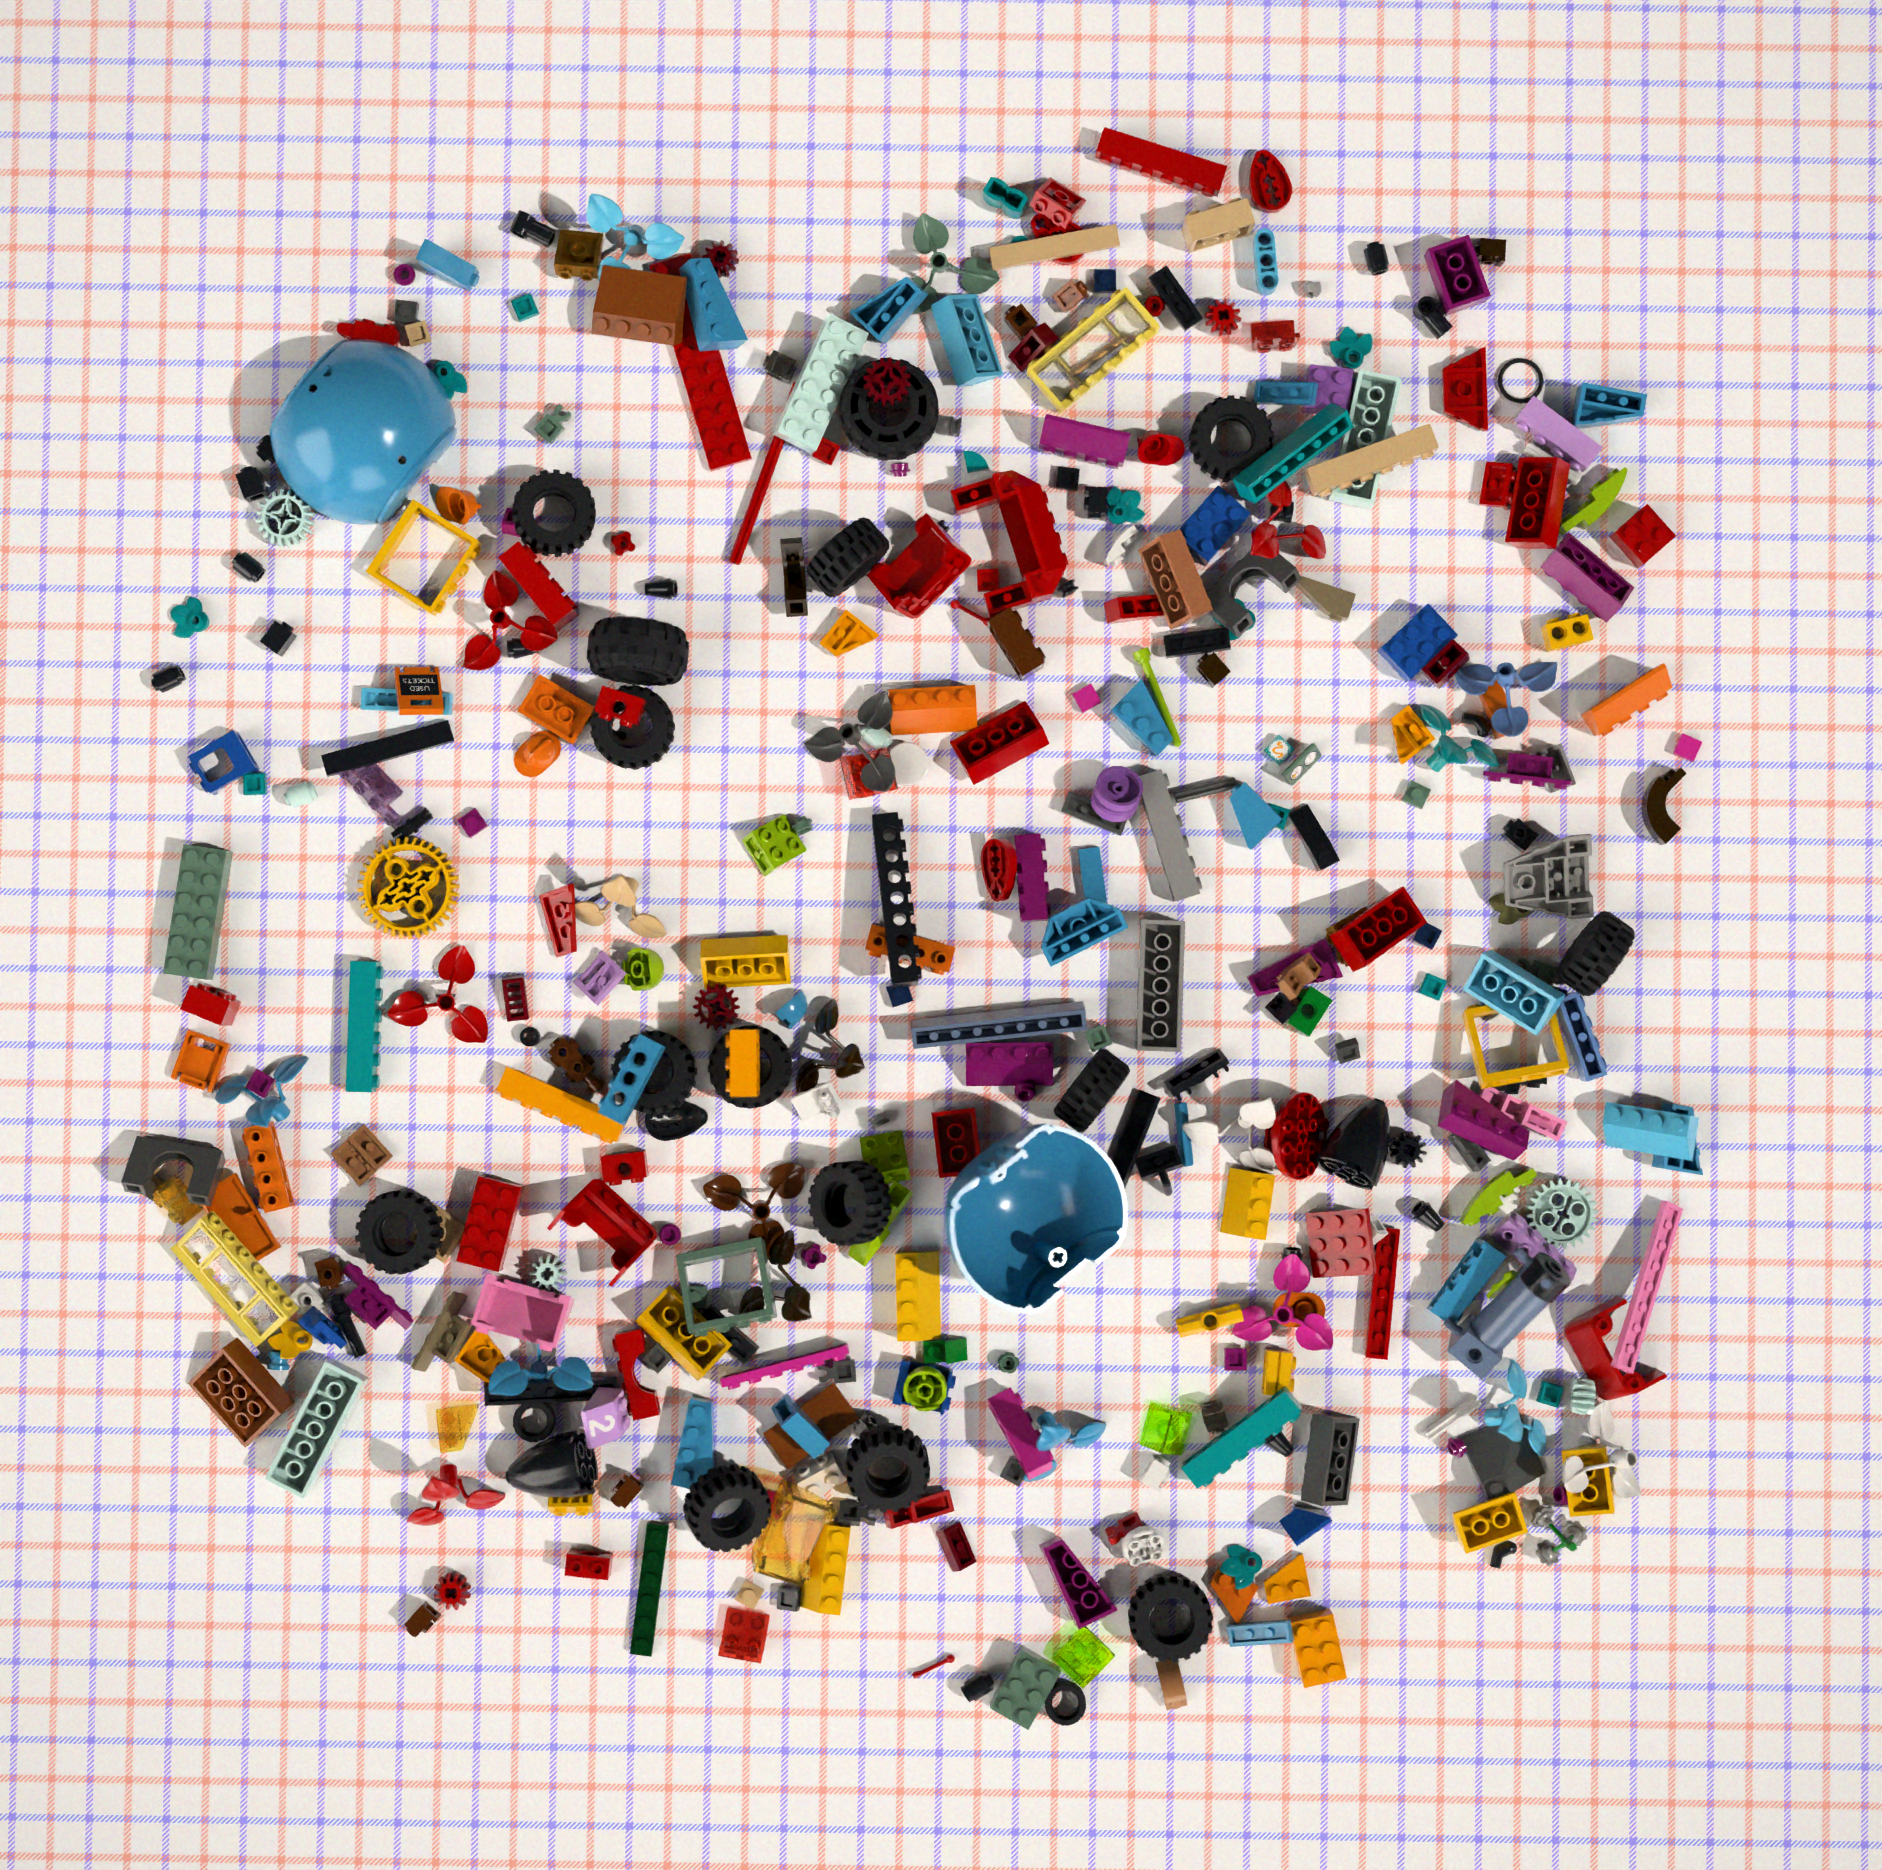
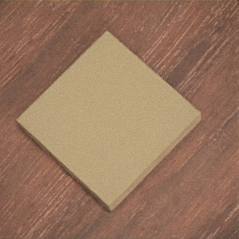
[408,1203,466,1263]

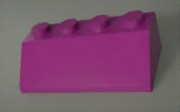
[1039,414,1131,469]
[1540,532,1635,623]
[966,1042,1053,1086]

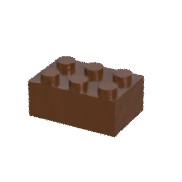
[987,607,1046,681]

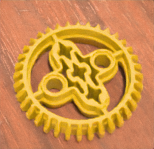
[357,837,460,939]

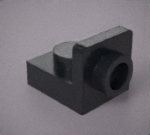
[1265,992,1298,1025]

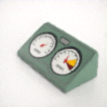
[1281,743,1321,786]

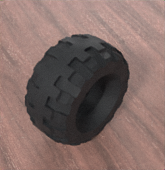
[839,357,939,461]
[587,616,689,686]

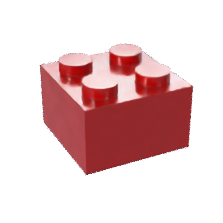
[1609,504,1676,569]
[180,982,241,1026]

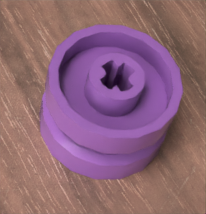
[1091,766,1143,822]

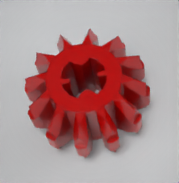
[1204,299,1241,336]
[434,1572,471,1610]

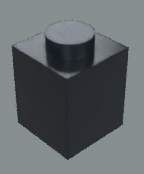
[235,466,269,503]
[260,621,297,657]

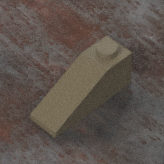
[1295,575,1356,623]

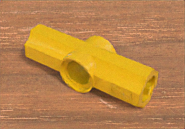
[1175,1302,1244,1338]

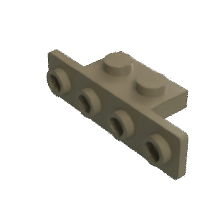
[411,1291,472,1372]

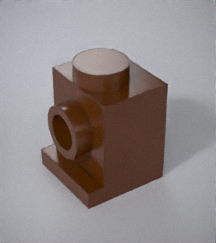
[1004,304,1038,342]
[314,1255,345,1290]
[610,1471,644,1509]
[404,1601,441,1638]

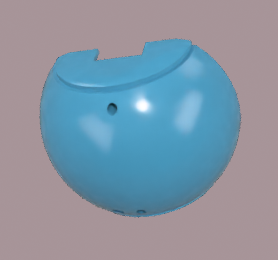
[269,339,458,525]
[945,1123,1128,1315]

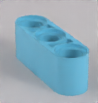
[1253,228,1279,296]

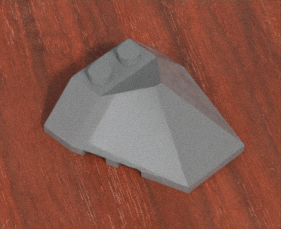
[1503,833,1594,919]

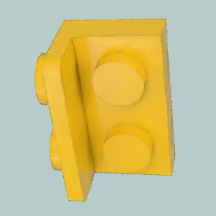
[548,1484,594,1516]

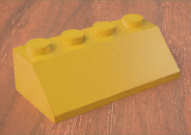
[700,935,791,989]
[895,1251,941,1342]
[635,1284,732,1381]
[800,1518,851,1616]

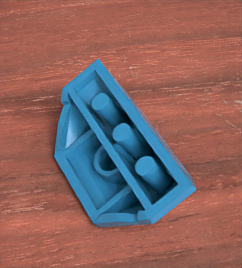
[1041,897,1128,967]

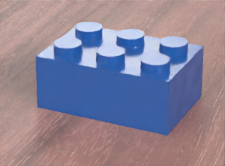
[1180,485,1251,566]
[1377,603,1458,682]

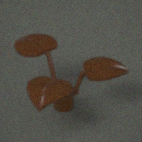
[703,1163,805,1260]

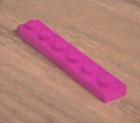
[720,1343,850,1390]

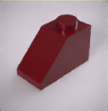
[1008,322,1059,373]

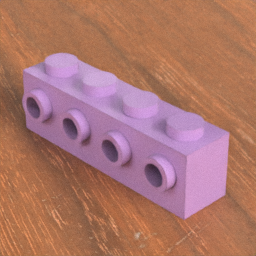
[1514,395,1603,472]
[1491,1210,1577,1281]

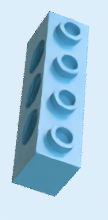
[598,1034,666,1126]

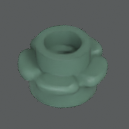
[792,816,813,835]
[998,1352,1019,1374]

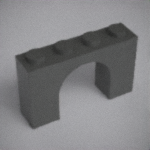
[1206,550,1301,638]
[121,1136,226,1206]

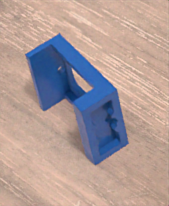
[188,730,260,795]
[892,1358,956,1415]

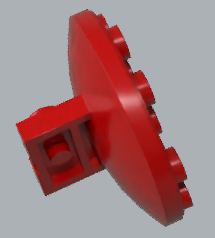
[1264,1092,1329,1180]

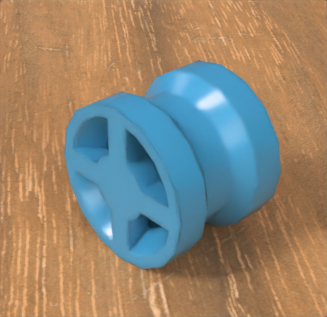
[267,1350,290,1370]

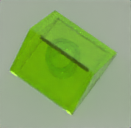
[1139,1402,1192,1456]

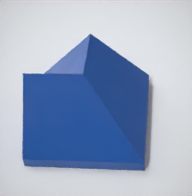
[1279,1504,1332,1546]

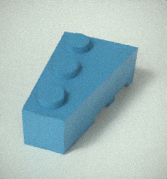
[1571,383,1647,429]
[1110,679,1173,757]
[1652,1102,1703,1175]

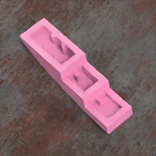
[1478,1087,1567,1142]

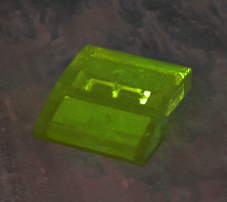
[1052,1626,1115,1689]

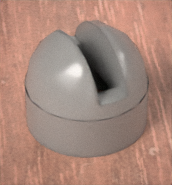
[1303,282,1321,299]

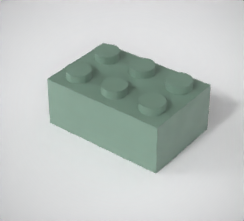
[990,1645,1061,1730]

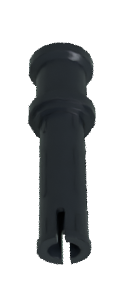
[325,1292,368,1359]

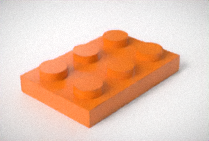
[518,674,594,745]

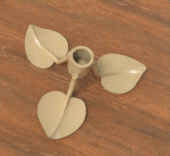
[575,874,668,938]

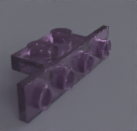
[339,764,403,830]

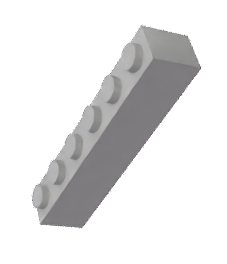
[1139,769,1202,902]

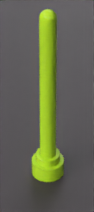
[1132,647,1181,747]

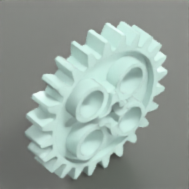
[1526,1178,1599,1249]

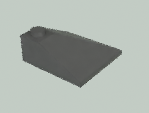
[1460,1413,1546,1500]

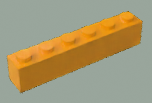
[496,1066,626,1144]

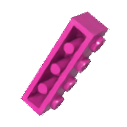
[988,1387,1054,1480]

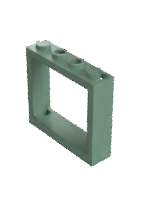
[676,1237,778,1337]

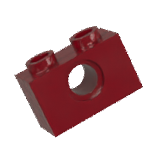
[1421,639,1470,690]

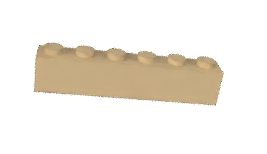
[1304,423,1439,498]

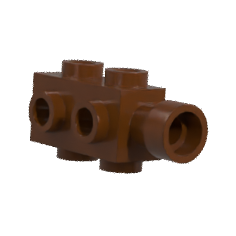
[548,1037,606,1094]

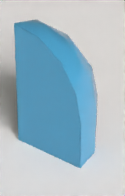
[775,991,807,1029]

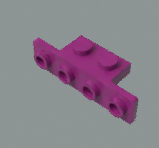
[1483,753,1573,790]
[343,1262,414,1331]

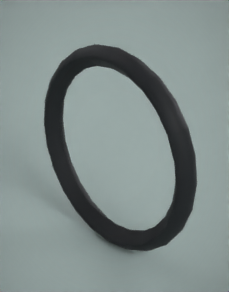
[1498,358,1544,403]

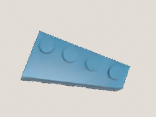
[679,258,748,351]
[1427,1238,1507,1324]
[671,1395,715,1489]

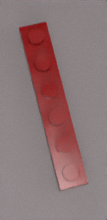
[1365,1227,1400,1360]

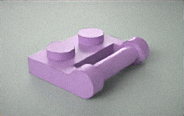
[573,949,627,1006]

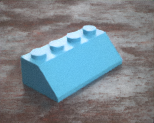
[931,294,1004,387]
[1463,949,1565,1036]
[1603,1102,1699,1161]

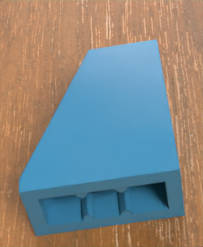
[416,239,480,292]
[1229,782,1283,850]
[771,1393,830,1459]

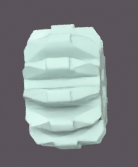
[530,1254,568,1292]
[1570,1378,1596,1415]

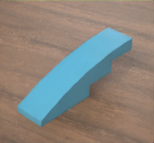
[360,688,453,715]

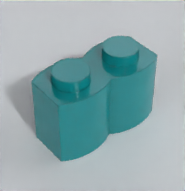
[983,177,1028,219]

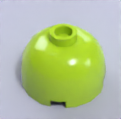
[622,948,664,991]
[903,1366,947,1412]

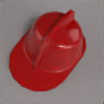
[1137,430,1185,466]

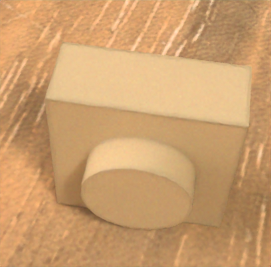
[405,320,432,347]
[734,1579,765,1610]

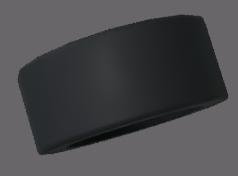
[513,1403,556,1442]
[1045,1680,1086,1726]

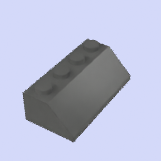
[1301,1413,1360,1506]

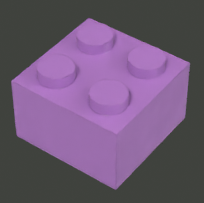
[1302,364,1353,414]

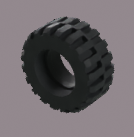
[1189,395,1274,483]
[512,469,596,557]
[807,517,889,597]
[590,685,675,770]
[1557,911,1635,996]
[708,1025,792,1109]
[611,1030,697,1115]
[1053,1048,1130,1133]
[808,1160,892,1246]
[355,1190,444,1275]
[846,1424,930,1512]
[683,1464,772,1552]
[1128,1573,1213,1663]

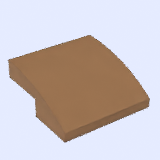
[330,1124,393,1187]

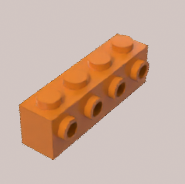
[865,924,956,975]
[242,1121,295,1213]

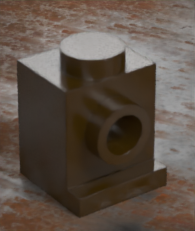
[1473,238,1506,267]

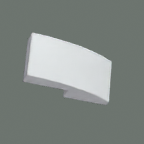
[1104,525,1138,567]

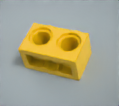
[1541,612,1594,652]

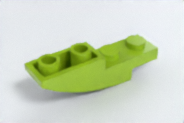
[1559,467,1628,535]
[1459,1167,1537,1226]
[848,1181,913,1267]

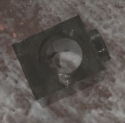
[763,350,798,385]
[1199,1398,1229,1434]

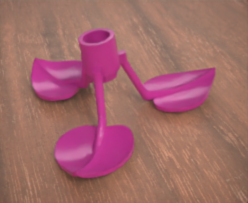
[1232,1253,1333,1351]

